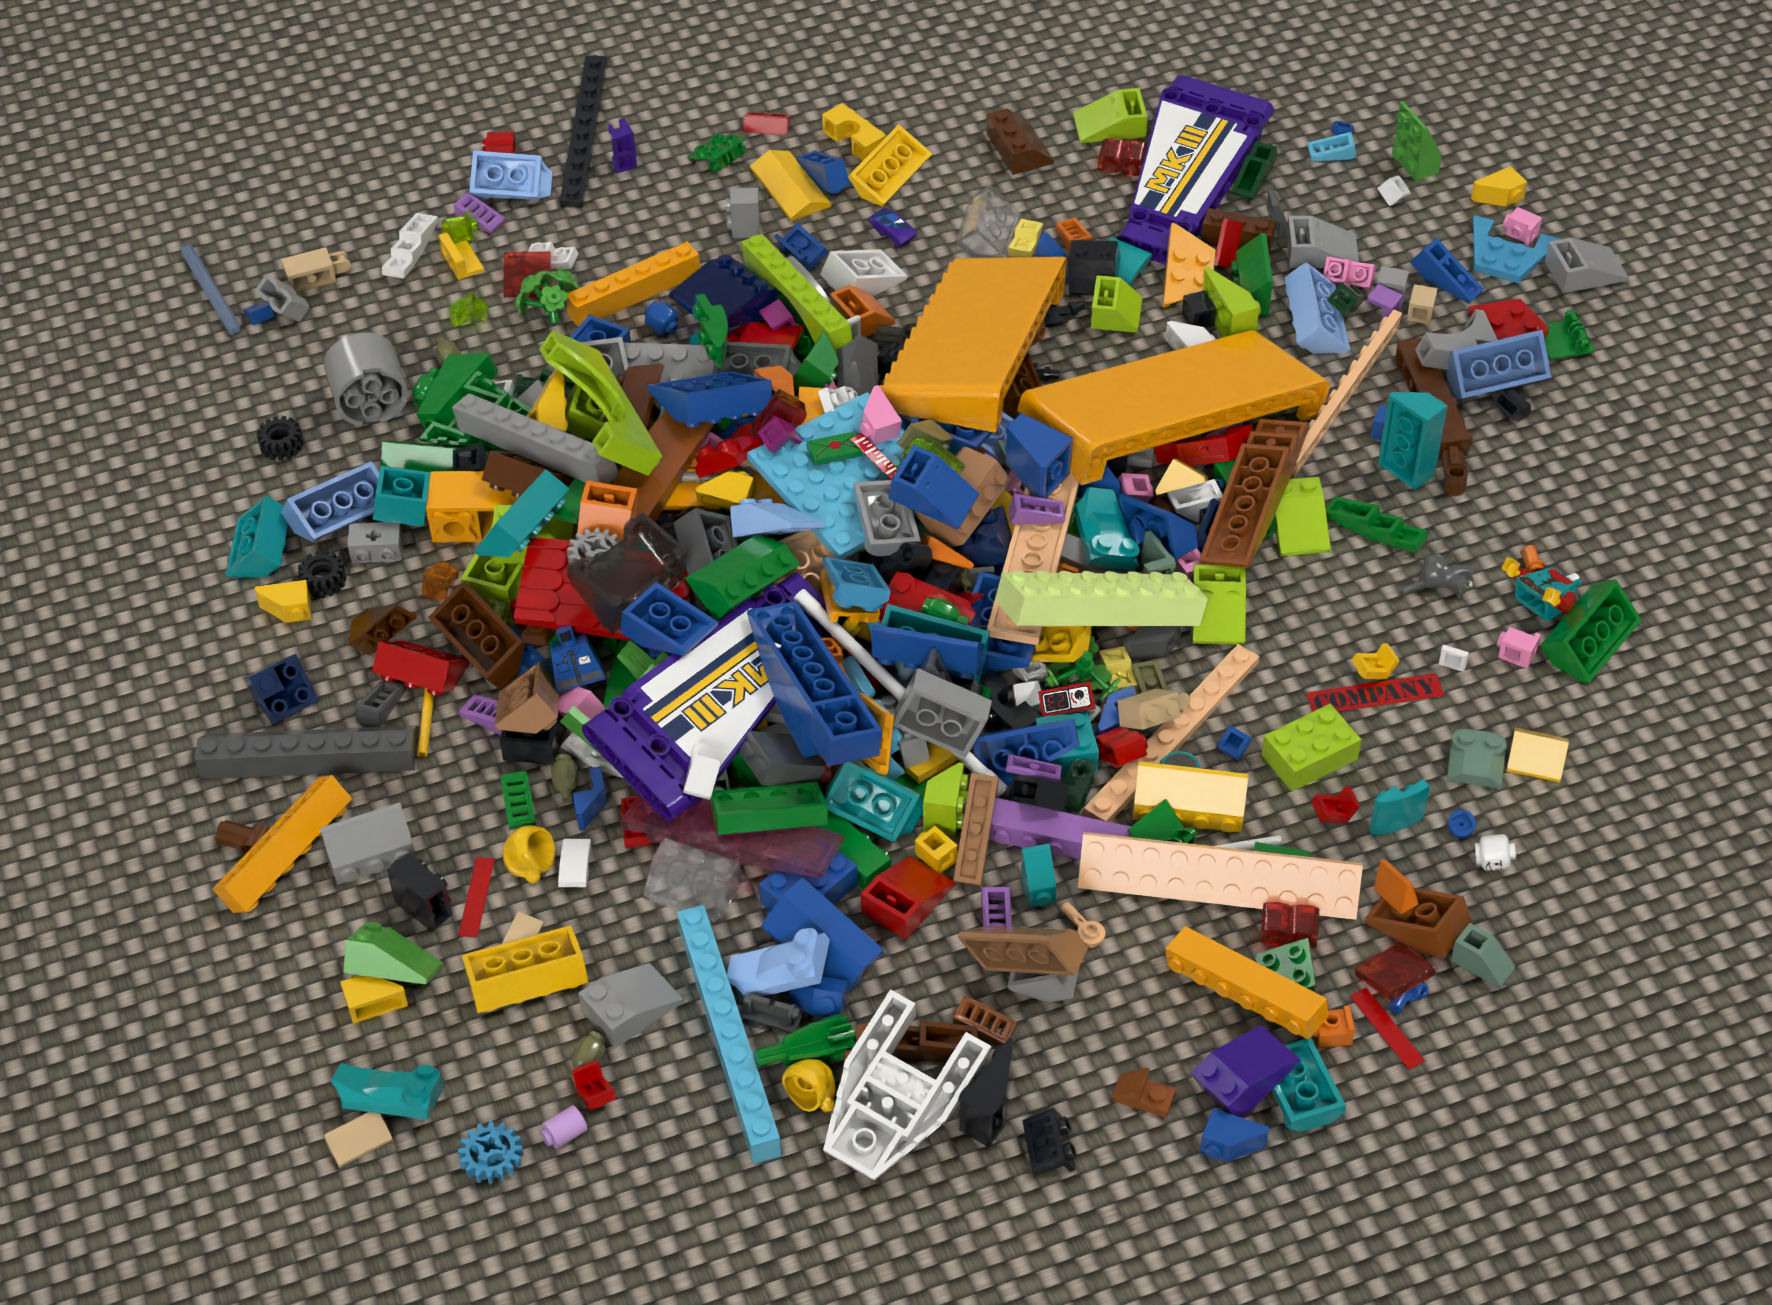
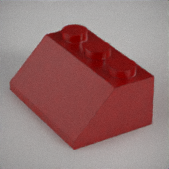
[372,639,470,696]

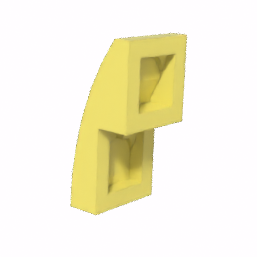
[1008,219,1043,257]
[1099,646,1139,693]

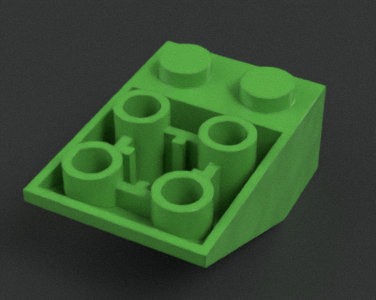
[1392,101,1442,181]

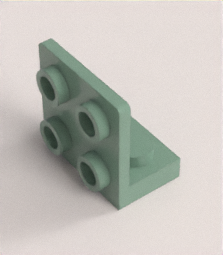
[1139,530,1176,574]

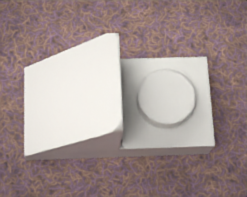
[1167,479,1223,522]
[683,742,722,800]

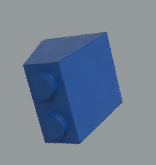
[1005,413,1073,499]

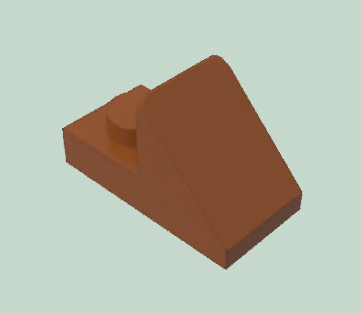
[1111,1068,1176,1118]

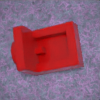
[1311,786,1360,824]
[571,1060,616,1110]

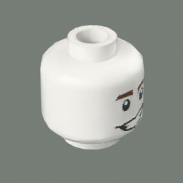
[1475,834,1516,871]

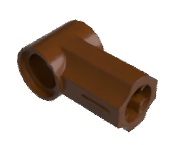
[1441,446,1468,496]
[215,820,270,855]

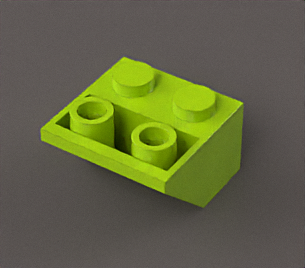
[1091,275,1143,333]
[923,763,968,839]

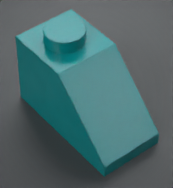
[1021,844,1057,908]

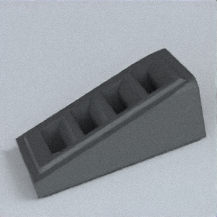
[356,679,406,727]

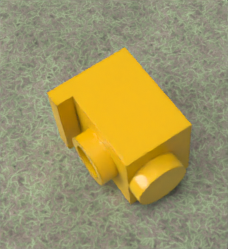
[915,826,957,874]

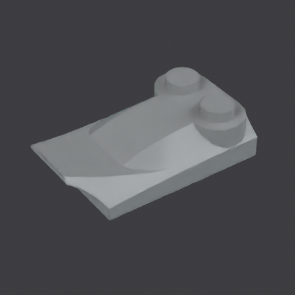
[853,480,921,556]

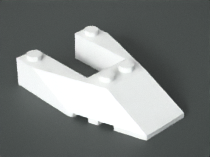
[823,989,991,1181]

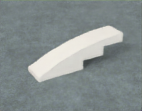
[382,213,438,279]

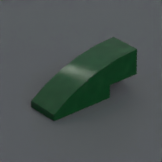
[1231,141,1278,200]

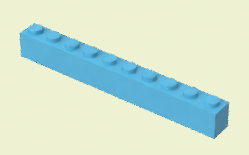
[677,905,781,1164]

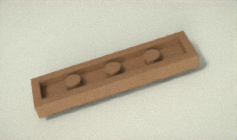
[953,773,999,886]

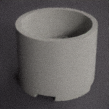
[324,333,407,426]

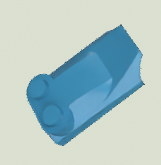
[822,557,891,612]

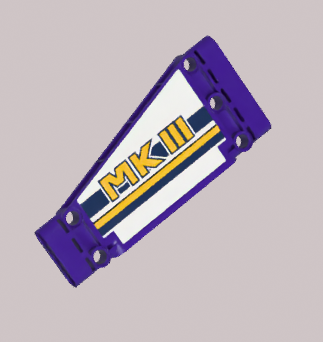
[1116,75,1274,265]
[582,573,844,822]

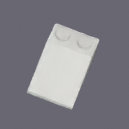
[820,249,908,296]

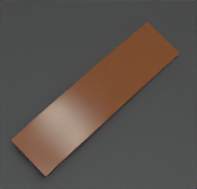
[575,410,715,551]
[1199,419,1309,568]

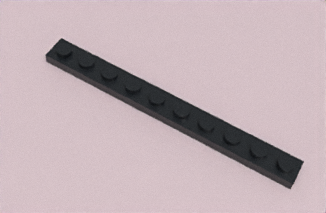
[560,55,608,208]

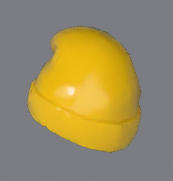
[502,825,555,884]
[782,1059,836,1112]

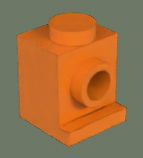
[1311,1005,1355,1048]

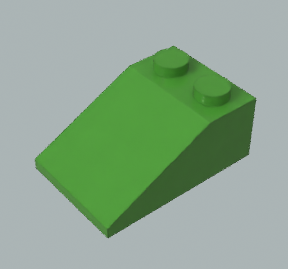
[344,922,443,984]

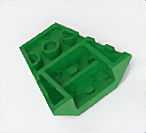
[419,370,531,450]

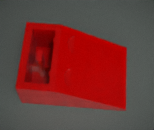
[728,322,804,351]
[861,856,955,940]

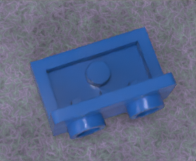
[774,224,829,271]

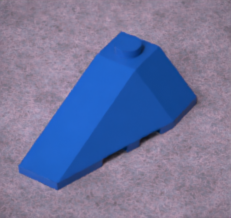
[973,719,1080,786]

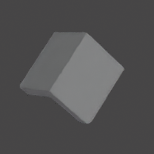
[1377,266,1409,303]

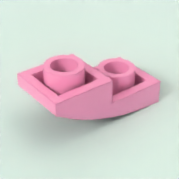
[1323,257,1376,289]

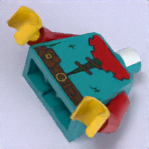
[1501,557,1581,622]

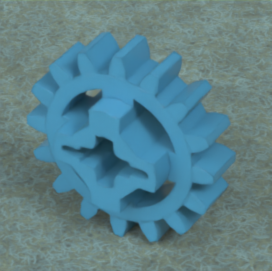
[458,1121,524,1184]

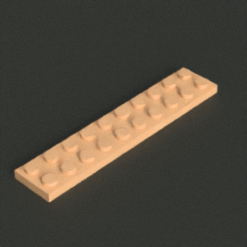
[987,473,1080,645]
[1078,832,1363,920]

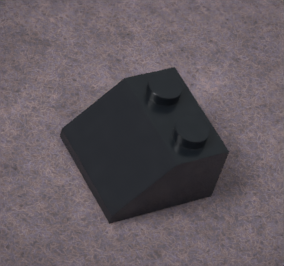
[1069,240,1121,296]

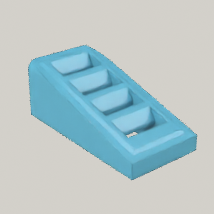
[1307,132,1357,161]

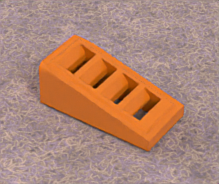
[1055,218,1093,252]
[921,535,974,570]

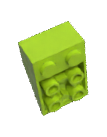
[1073,88,1147,143]
[1192,565,1246,645]

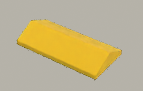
[848,124,932,206]
[750,150,831,221]
[1030,626,1092,662]

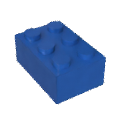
[759,835,858,911]

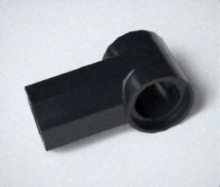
[880,543,932,580]

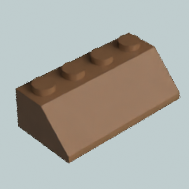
[913,446,1012,548]
[495,661,559,734]
[957,926,1088,975]

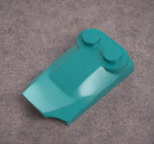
[1074,487,1139,571]
[824,760,923,843]
[1272,1038,1346,1132]
[331,1063,444,1120]

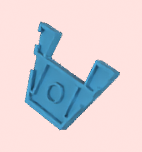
[1472,215,1560,283]

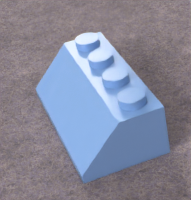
[1284,262,1350,354]

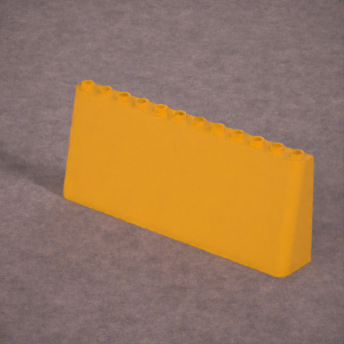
[879,257,1067,433]
[1017,330,1330,485]

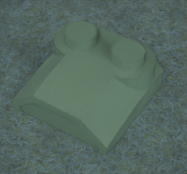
[1447,729,1507,790]

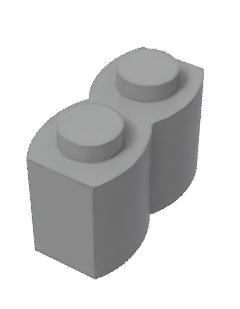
[256,275,309,322]

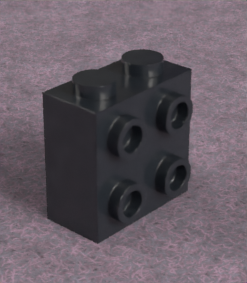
[387,853,452,932]

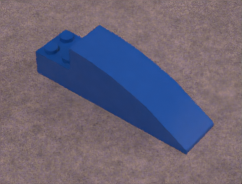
[747,601,882,766]

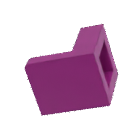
[759,299,797,331]
[758,416,803,453]

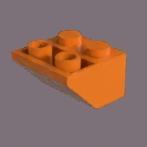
[830,285,895,337]
[577,481,639,548]

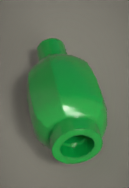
[412,367,439,407]
[921,597,970,625]

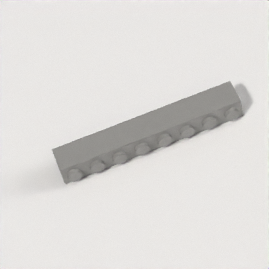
[452,394,619,484]

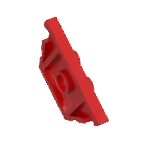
[1468,298,1549,340]

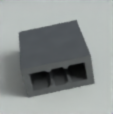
[739,731,826,786]

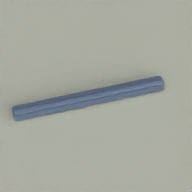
[181,244,241,335]

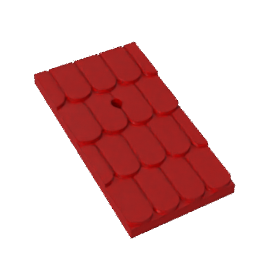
[513,537,694,641]

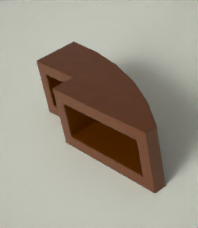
[891,1020,977,1061]

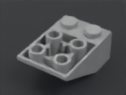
[1286,216,1359,268]
[1545,238,1629,293]

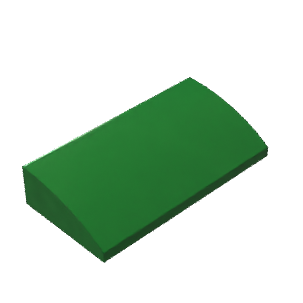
[710,782,828,835]

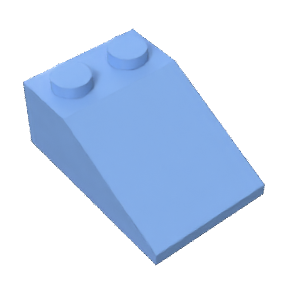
[730,499,825,537]

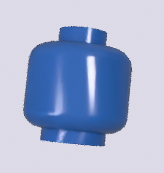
[644,301,679,336]

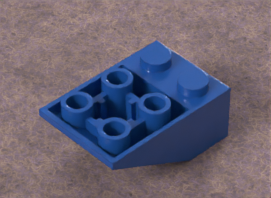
[888,445,979,530]

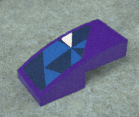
[867,207,918,248]

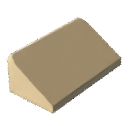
[324,1112,393,1168]

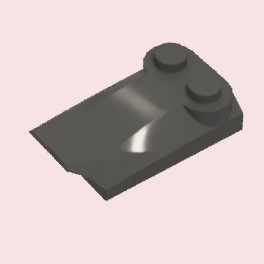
[838,335,879,396]
[712,342,802,376]

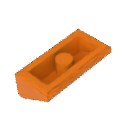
[1374,859,1418,914]

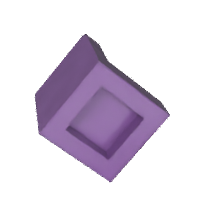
[1367,284,1403,321]

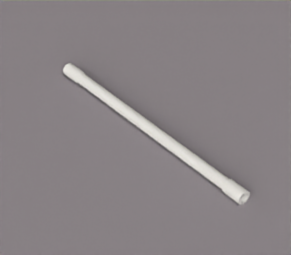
[794,589,1008,798]

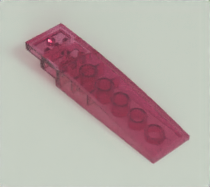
[620,793,844,878]

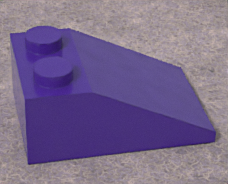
[1190,1025,1301,1118]

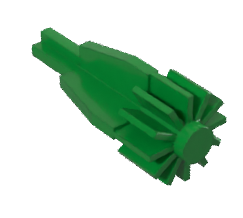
[753,1014,856,1067]

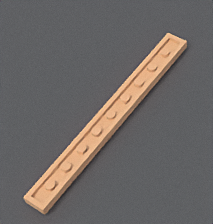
[1291,310,1402,479]
[1084,644,1260,822]

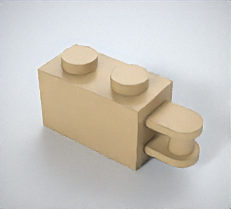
[281,247,351,292]
[1117,689,1190,730]

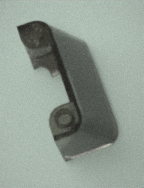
[567,513,688,633]

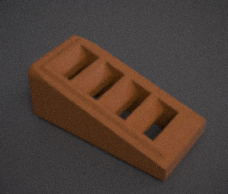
[953,996,1017,1046]

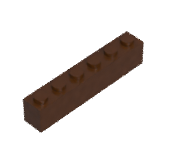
[1395,338,1473,460]

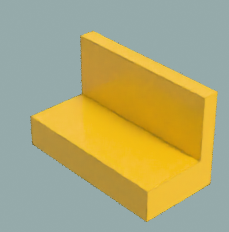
[438,232,484,280]

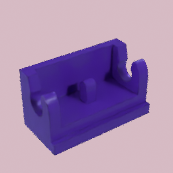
[608,118,637,174]

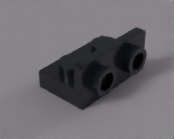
[1022,1108,1077,1176]

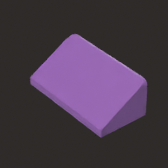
[1005,754,1062,782]

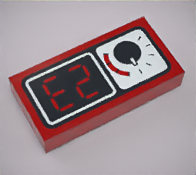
[1038,682,1096,717]

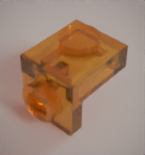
[422,562,460,600]

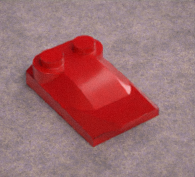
[695,420,764,478]
[878,571,976,626]

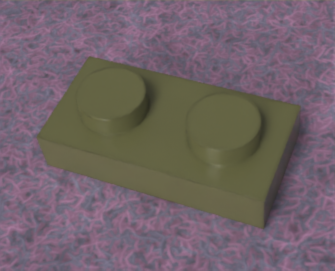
[1132,660,1168,694]

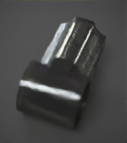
[876,323,917,347]

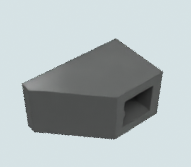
[1124,626,1181,661]

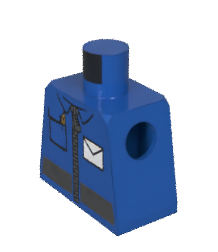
[550,626,606,693]

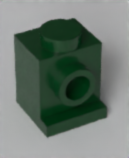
[1327,282,1367,315]

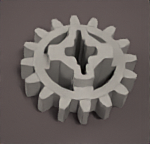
[567,528,624,579]

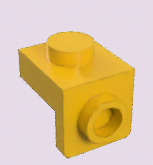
[1351,643,1399,679]

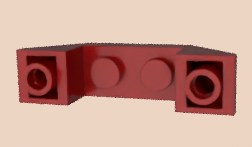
[1155,425,1253,466]

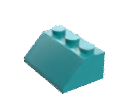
[225,495,289,578]

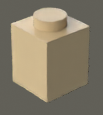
[1407,284,1438,325]

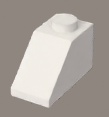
[1166,321,1215,350]

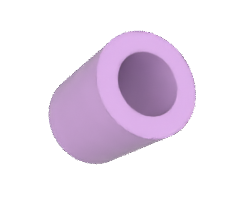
[540,1105,588,1149]

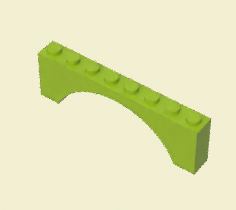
[741,234,852,379]
[539,330,662,476]

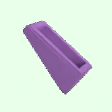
[454,193,505,234]
[1009,494,1065,525]
[459,694,502,735]
[981,887,1012,927]

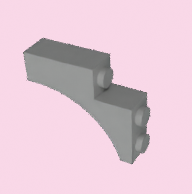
[1415,309,1498,370]

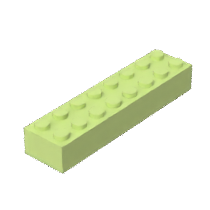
[995,570,1208,626]

